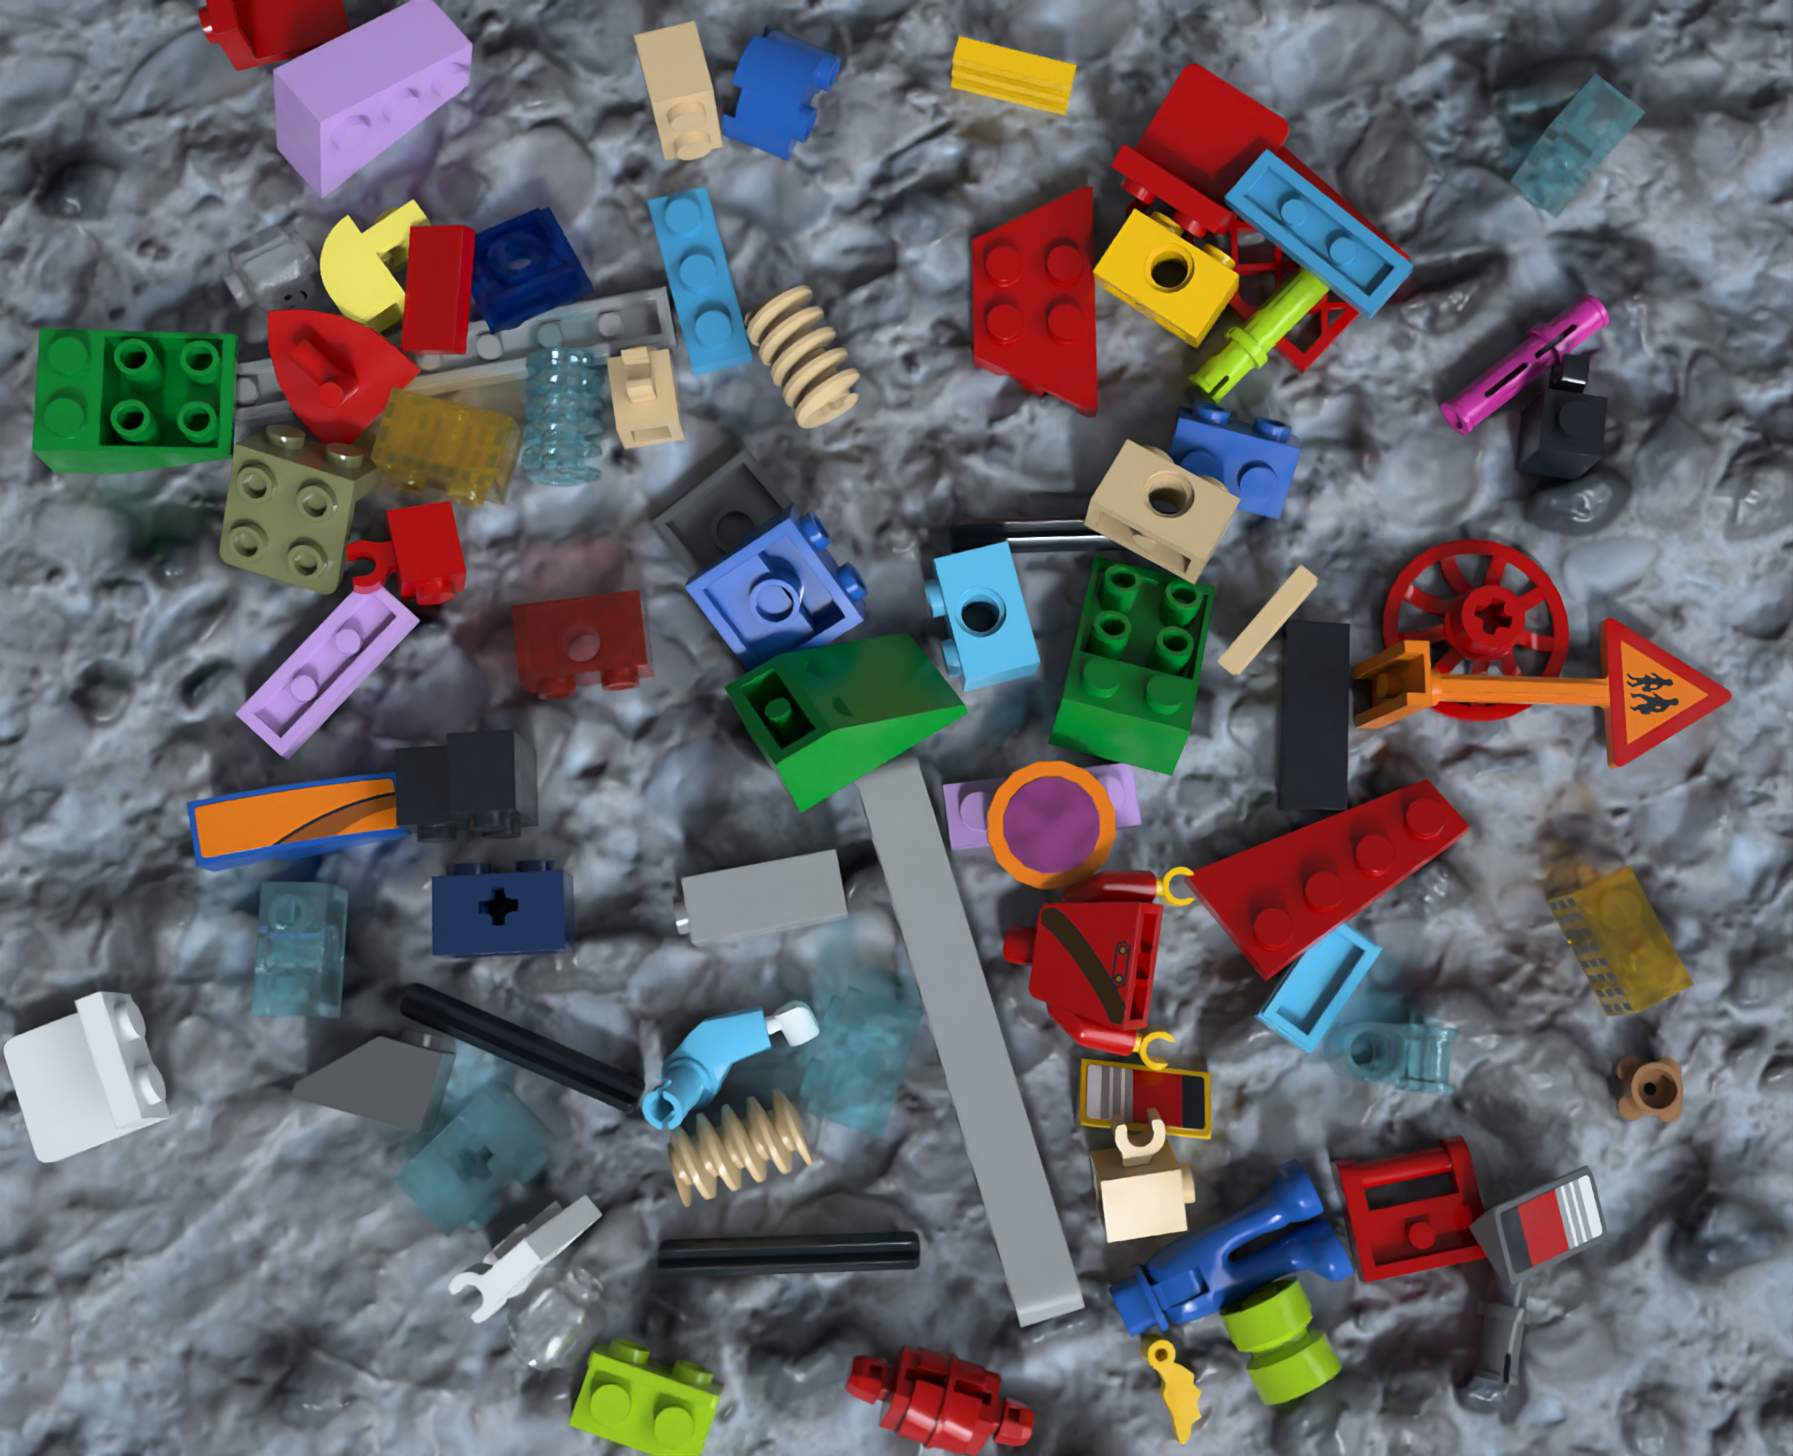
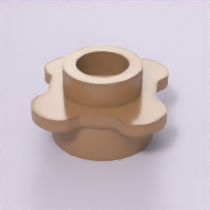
[1615,1055,1684,1122]

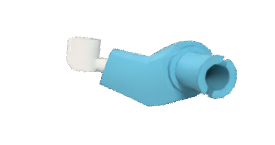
[642,1000,819,1130]

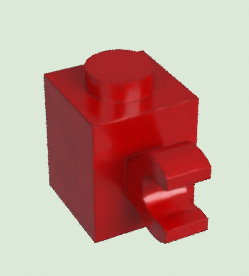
[346,500,466,605]

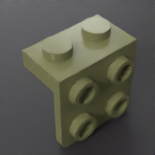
[219,425,385,595]

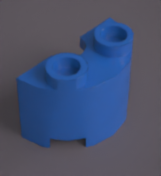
[722,26,841,161]

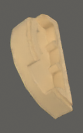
[1217,565,1318,676]

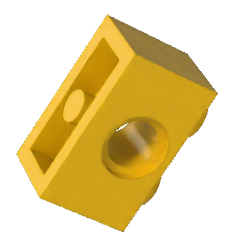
[1093,208,1239,349]

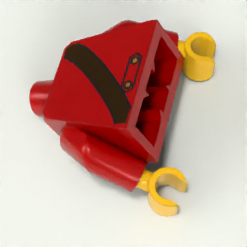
[1003,867,1195,1070]

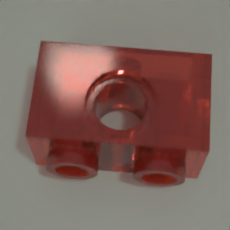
[511,589,655,699]

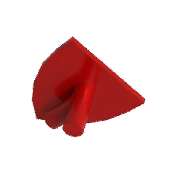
[267,308,422,445]

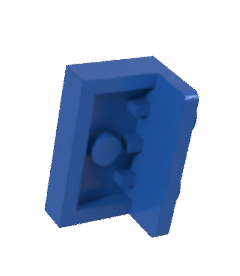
[1168,401,1302,520]

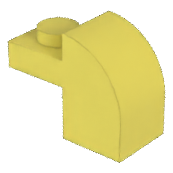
[320,199,431,336]

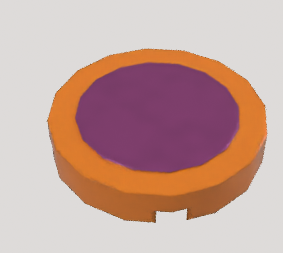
[986,761,1116,890]

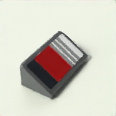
[1469,1165,1609,1288]

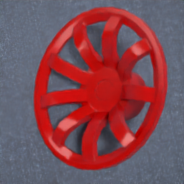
[1381,539,1570,722]

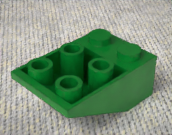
[32,328,238,474]
[1048,556,1216,776]
[724,632,968,813]

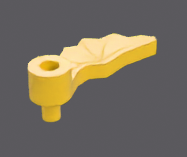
[1140,1334,1202,1444]

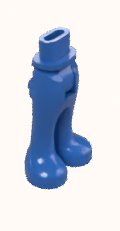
[1108,1158,1354,1337]

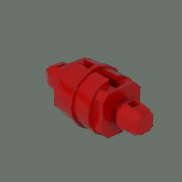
[844,1345,1035,1456]

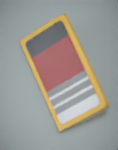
[1075,1058,1212,1139]

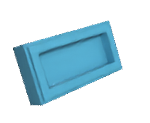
[1253,922,1383,1054]

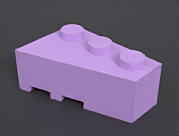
[273,0,472,199]

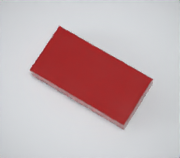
[401,225,476,355]

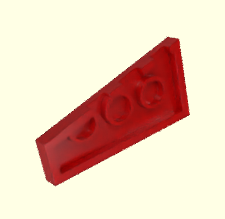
[1184,779,1470,981]

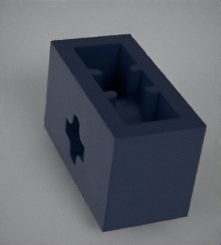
[432,860,575,959]

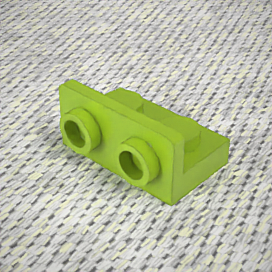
[568,1337,725,1456]

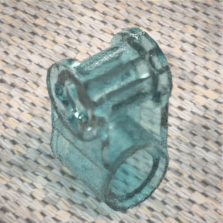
[1325,1021,1459,1096]

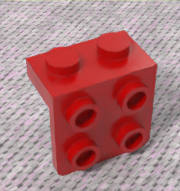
[198,0,351,71]
[1110,64,1290,238]

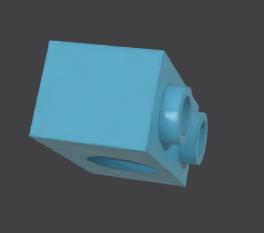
[924,541,1040,693]

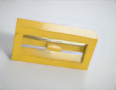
[951,36,1077,116]

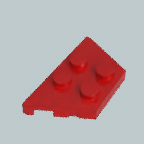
[971,186,1098,417]

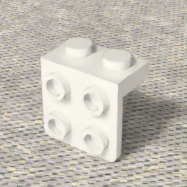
[3,991,170,1163]

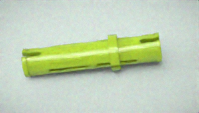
[1188,266,1330,405]

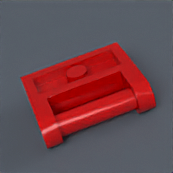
[1331,1135,1487,1283]

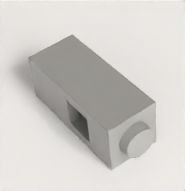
[673,849,849,947]

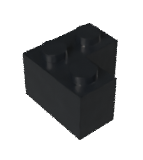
[395,729,539,843]

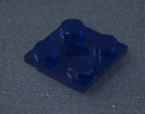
[471,206,594,335]

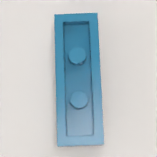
[1225,149,1414,321]
[647,186,753,377]

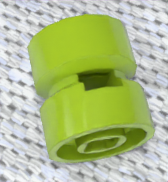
[1219,1276,1341,1405]

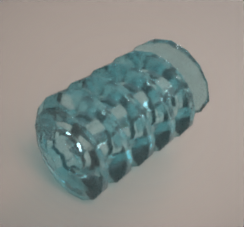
[522,347,605,487]

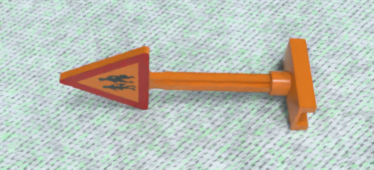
[1353,618,1732,769]

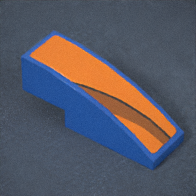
[186,772,411,872]

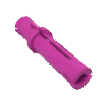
[1440,293,1609,435]

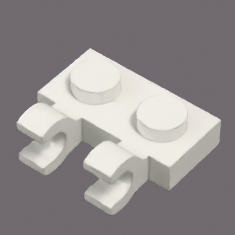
[448,1194,602,1323]

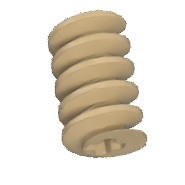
[744,285,860,429]
[667,1087,814,1207]

